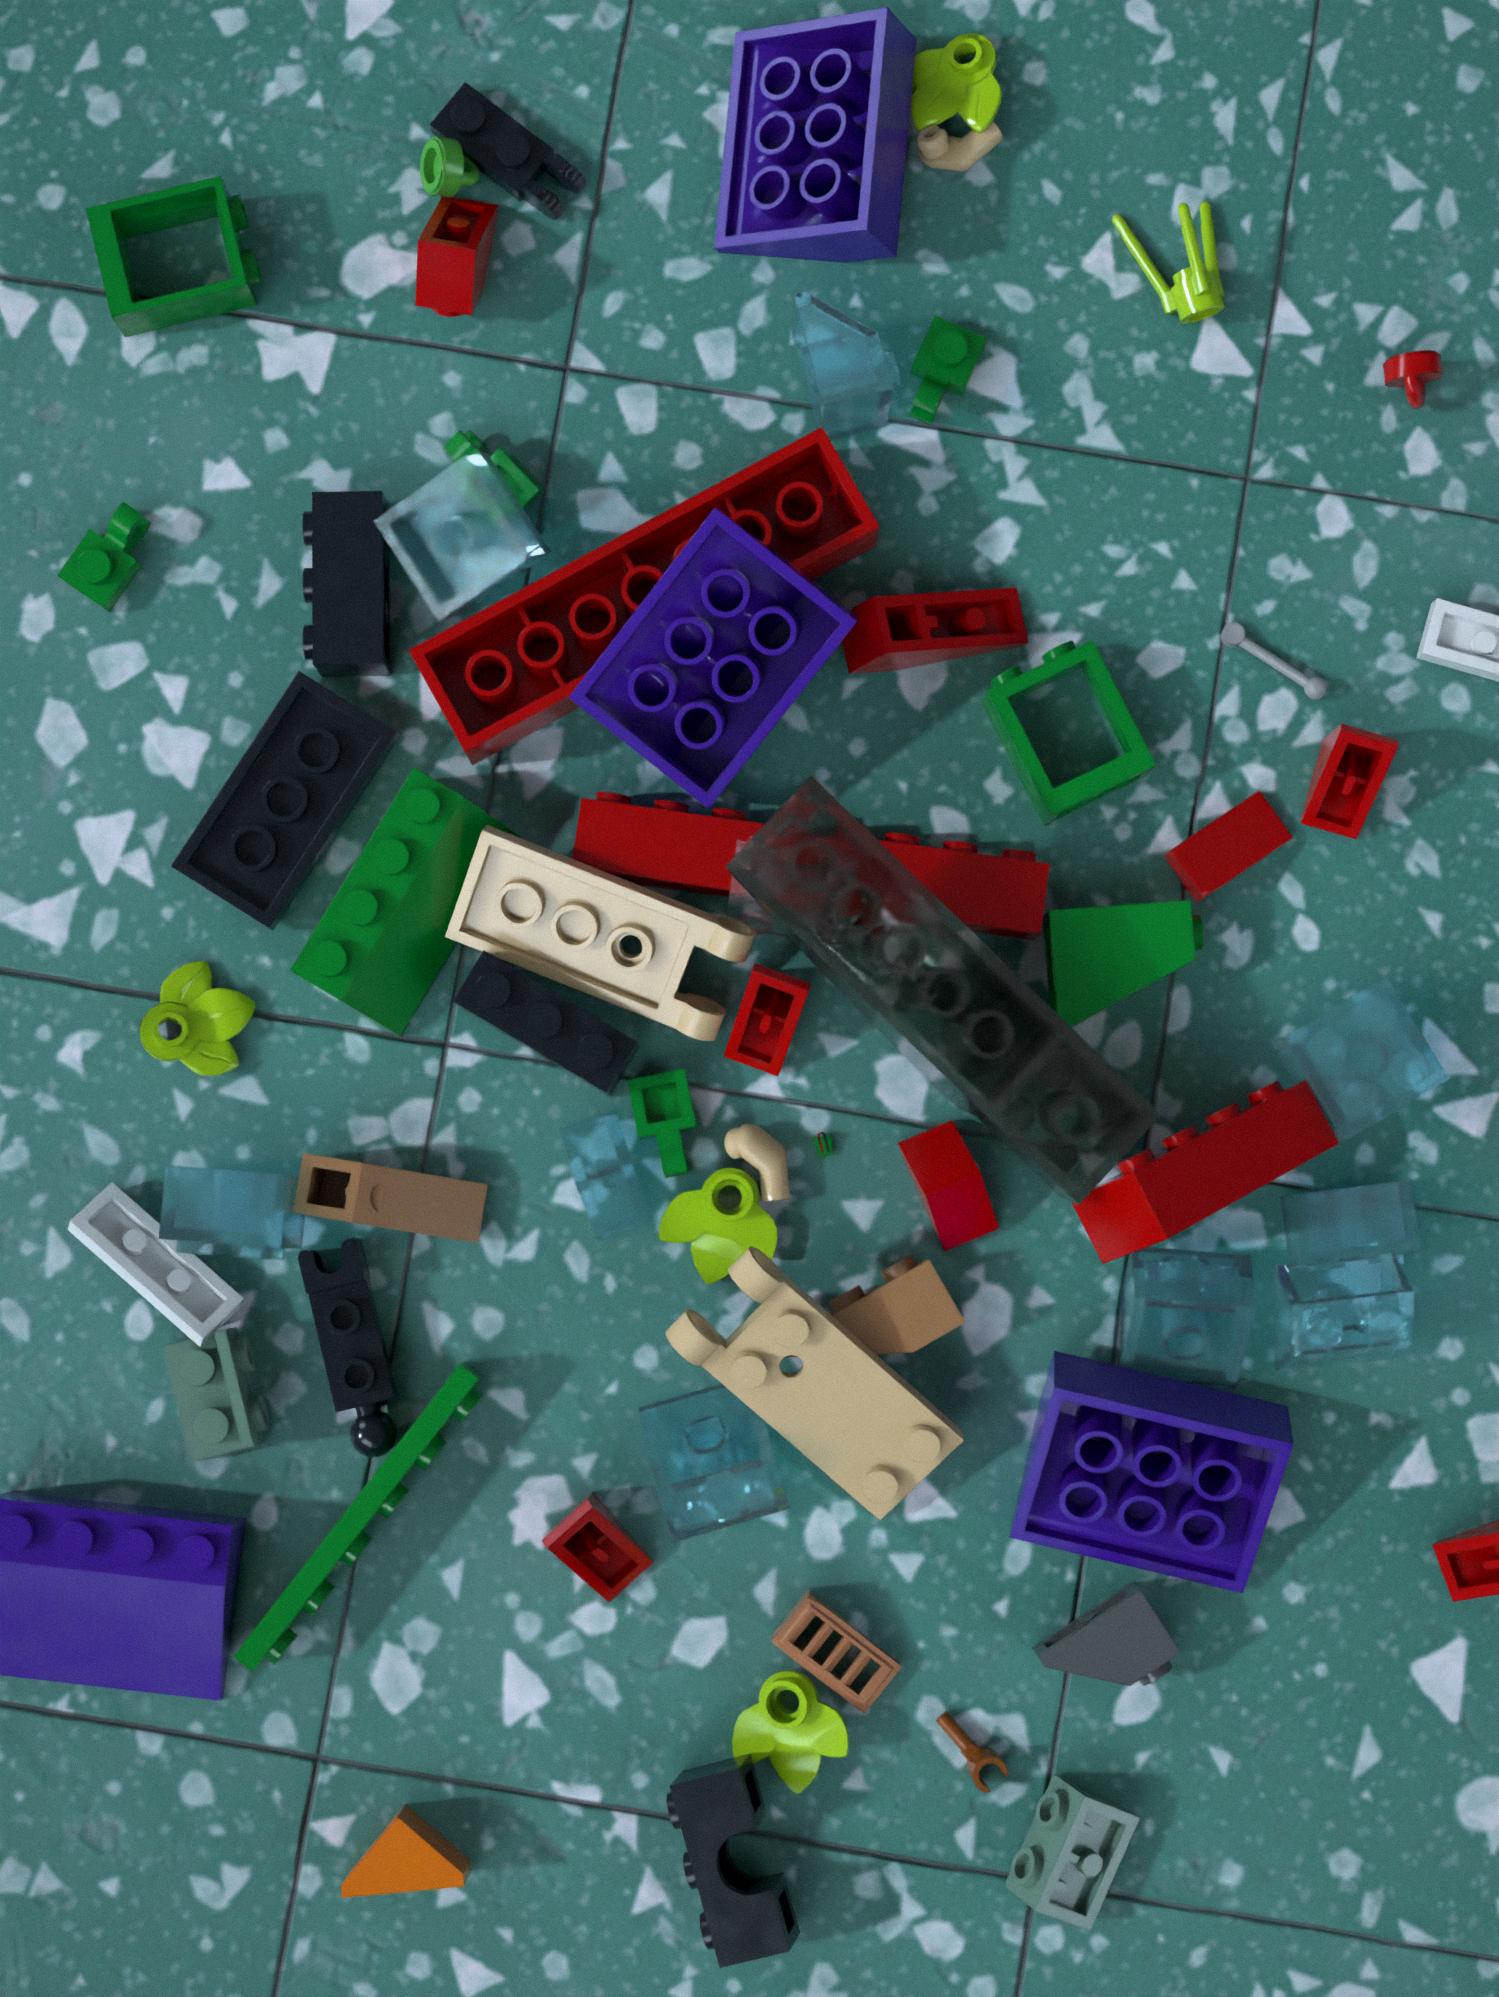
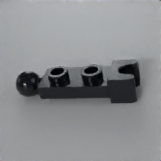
[298,1238,397,1458]

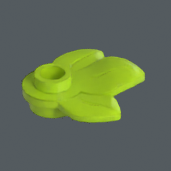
[911,33,1002,134]
[139,961,256,1076]
[659,1168,778,1284]
[732,1670,849,1794]

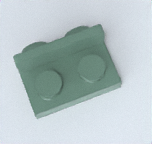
[163,1327,269,1463]
[1006,1775,1140,1931]

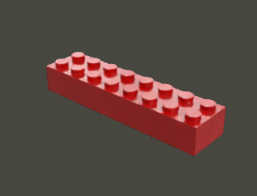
[409,427,880,766]

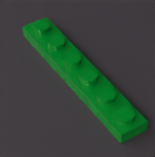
[233,1362,484,1672]

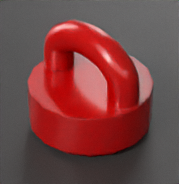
[1383,350,1443,409]

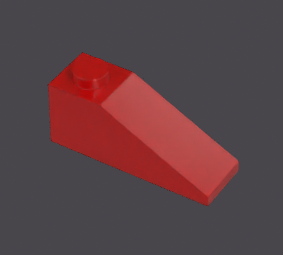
[842,587,1029,674]

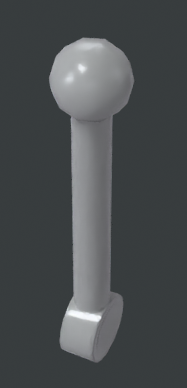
[1221,622,1327,699]

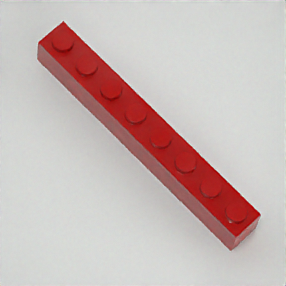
[572,792,1050,941]

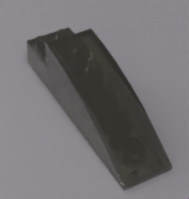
[725,776,1161,1205]

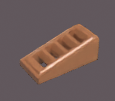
[771,1589,902,1714]

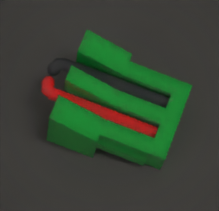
[812,1132,834,1158]

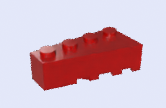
[1070,1080,1339,1264]

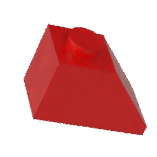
[415,197,498,317]

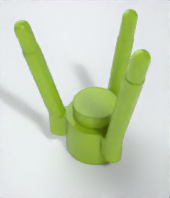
[1112,201,1225,324]

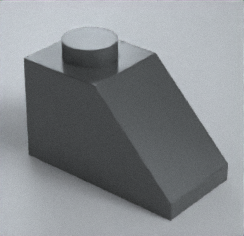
[1032,1583,1180,1686]

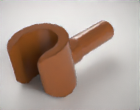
[935,1711,1008,1793]

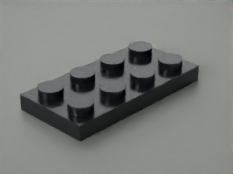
[171,671,400,931]

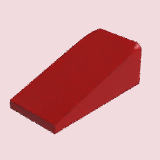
[1163,791,1293,903]

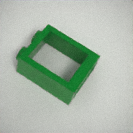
[86,176,262,337]
[982,641,1156,826]

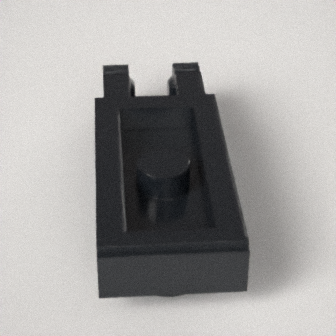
[430,82,586,220]

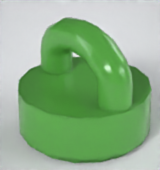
[420,136,480,197]

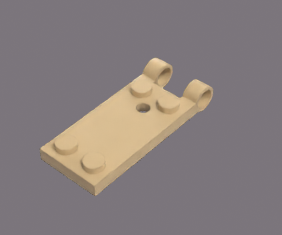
[445,825,757,1041]
[665,1246,964,1520]

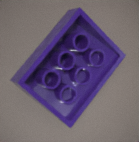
[714,7,916,263]
[569,507,859,809]
[1010,1351,1294,1593]
[0,1491,247,1701]

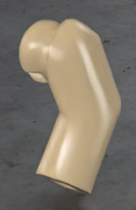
[917,121,1003,172]
[724,1123,790,1202]

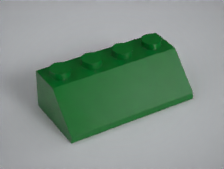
[290,767,521,1036]

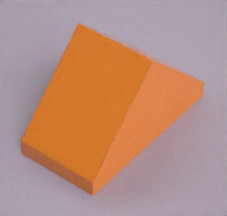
[341,1804,471,1898]

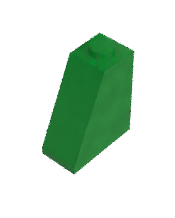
[1042,900,1203,1033]

